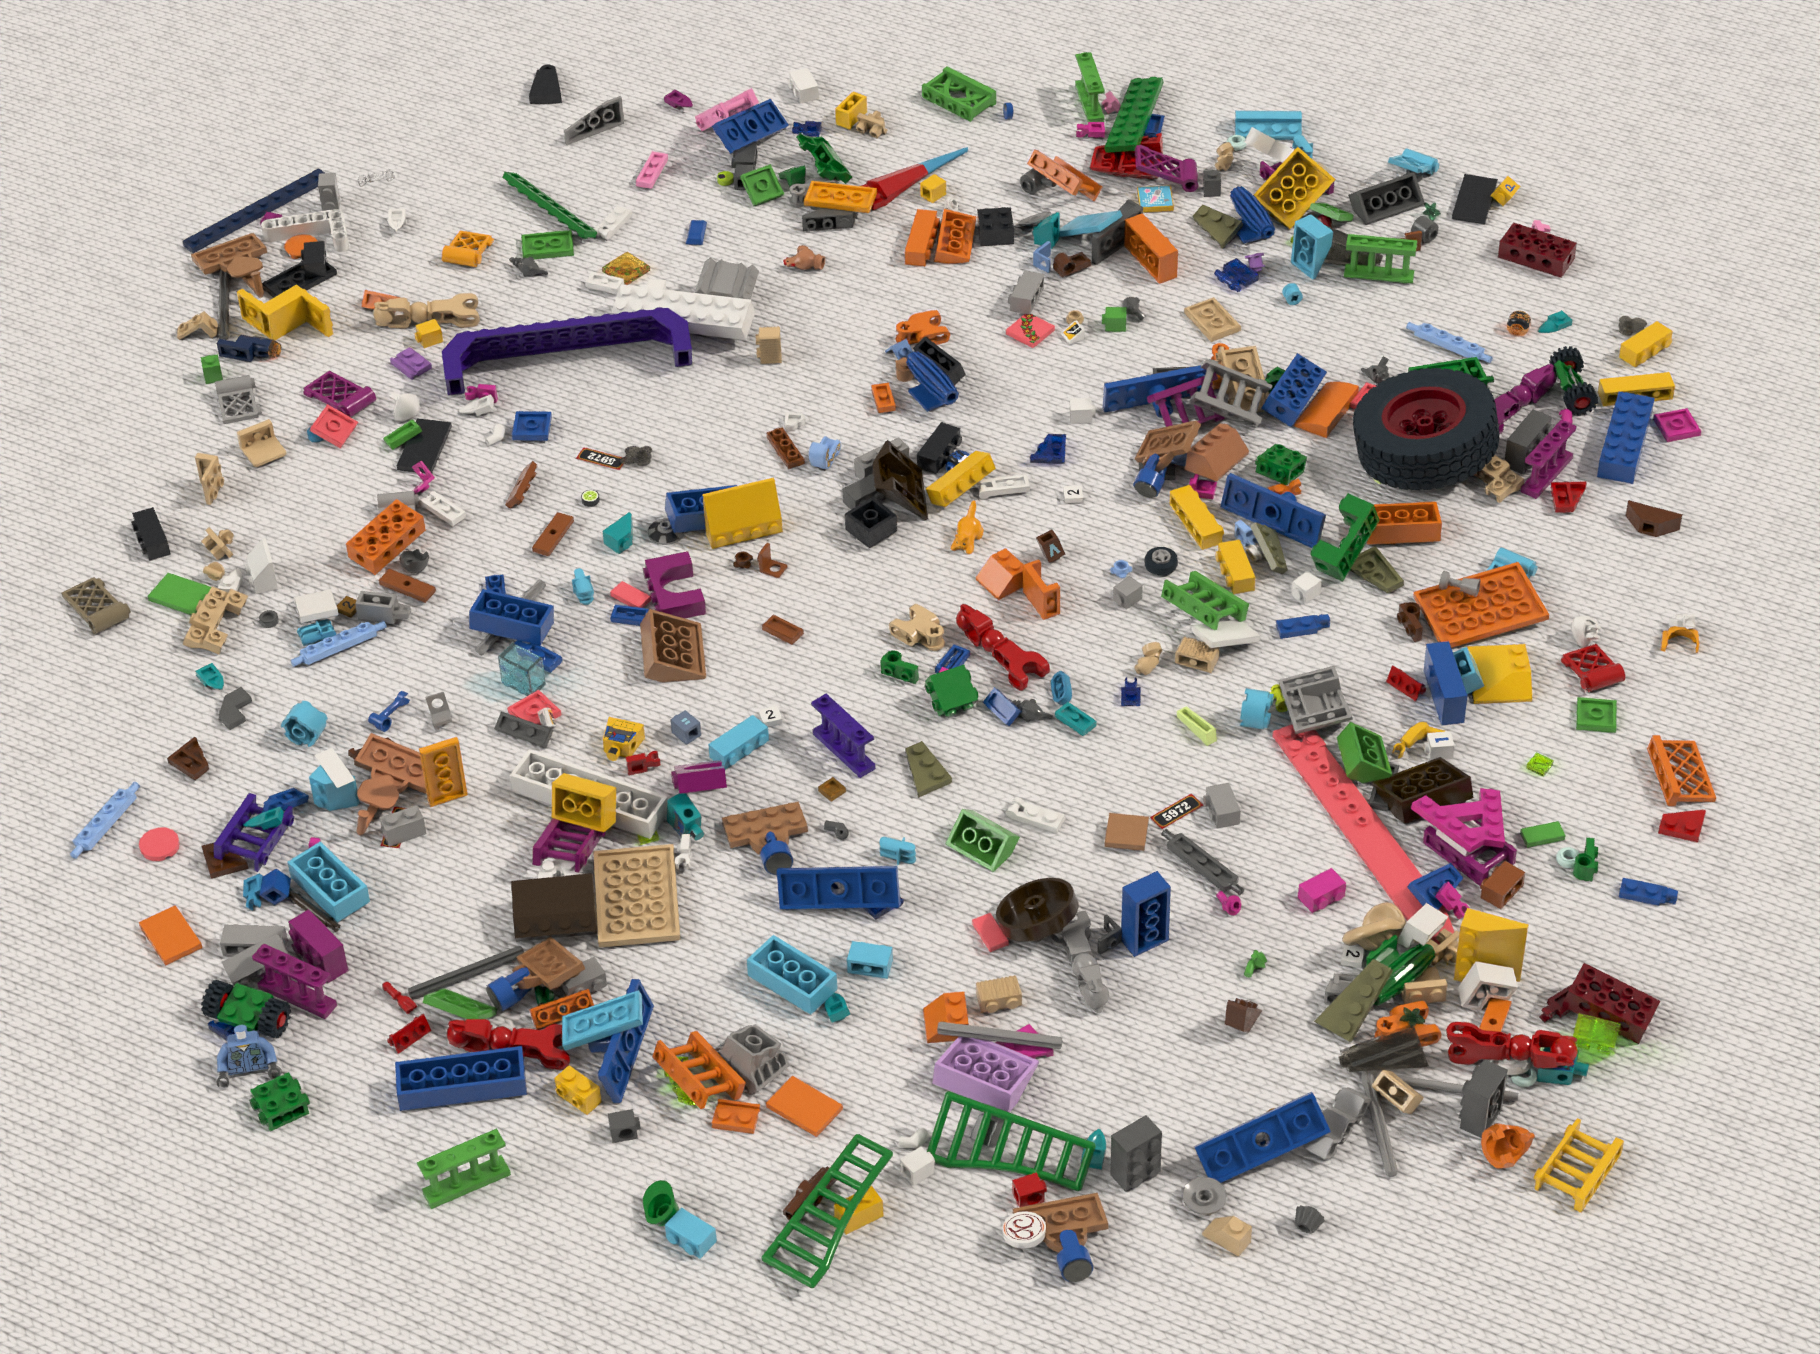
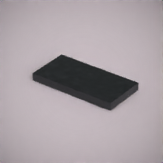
[1452,174,1498,224]
[262,262,337,298]
[396,418,452,473]

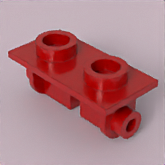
[1386,665,1426,701]
[387,1014,431,1054]

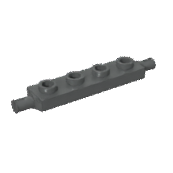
[1161,829,1245,896]

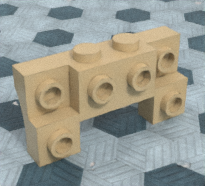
[1474,455,1524,503]
[183,586,248,654]

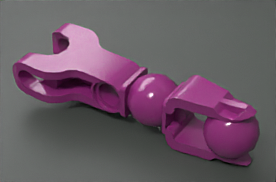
[1494,364,1557,434]

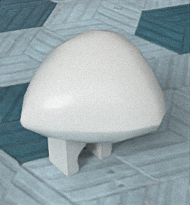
[389,392,419,421]
[1571,616,1601,648]

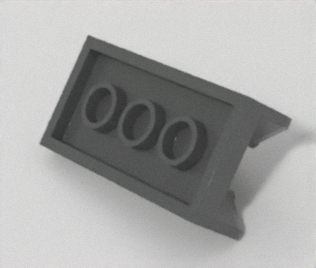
[1091,199,1143,265]

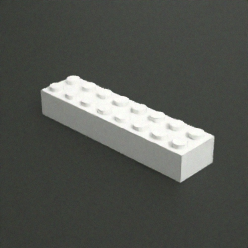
[611,284,755,340]
[510,749,668,839]

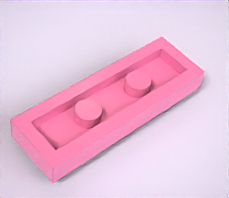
[636,151,668,189]

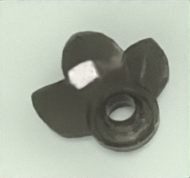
[1618,316,1647,336]
[619,445,652,466]

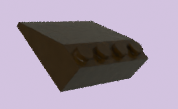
[1372,757,1474,824]
[511,873,598,942]

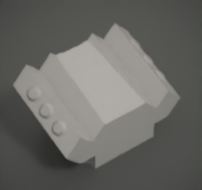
[695,257,759,300]
[715,1024,790,1095]

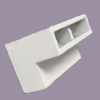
[1397,903,1448,949]

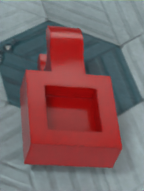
[626,751,661,775]

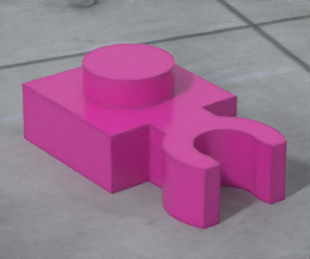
[1435,882,1469,920]

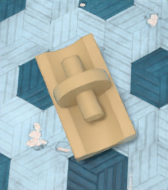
[856,111,888,139]
[201,527,234,560]
[1426,928,1459,966]

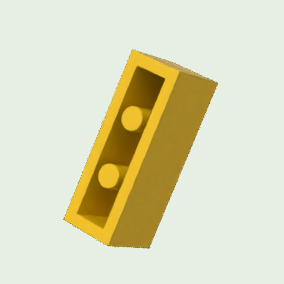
[1619,321,1673,367]
[1215,539,1255,594]

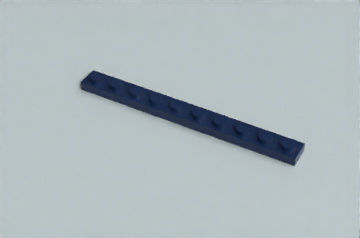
[182,168,325,253]

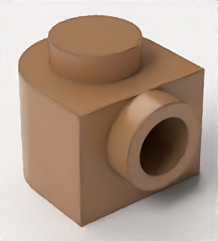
[895,357,914,382]

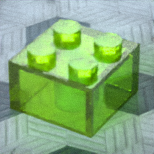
[1573,1013,1622,1056]

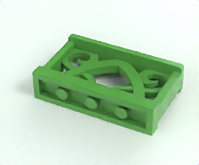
[922,66,996,122]

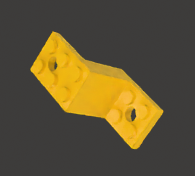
[237,285,333,340]

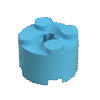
[1240,688,1274,730]
[281,701,328,747]

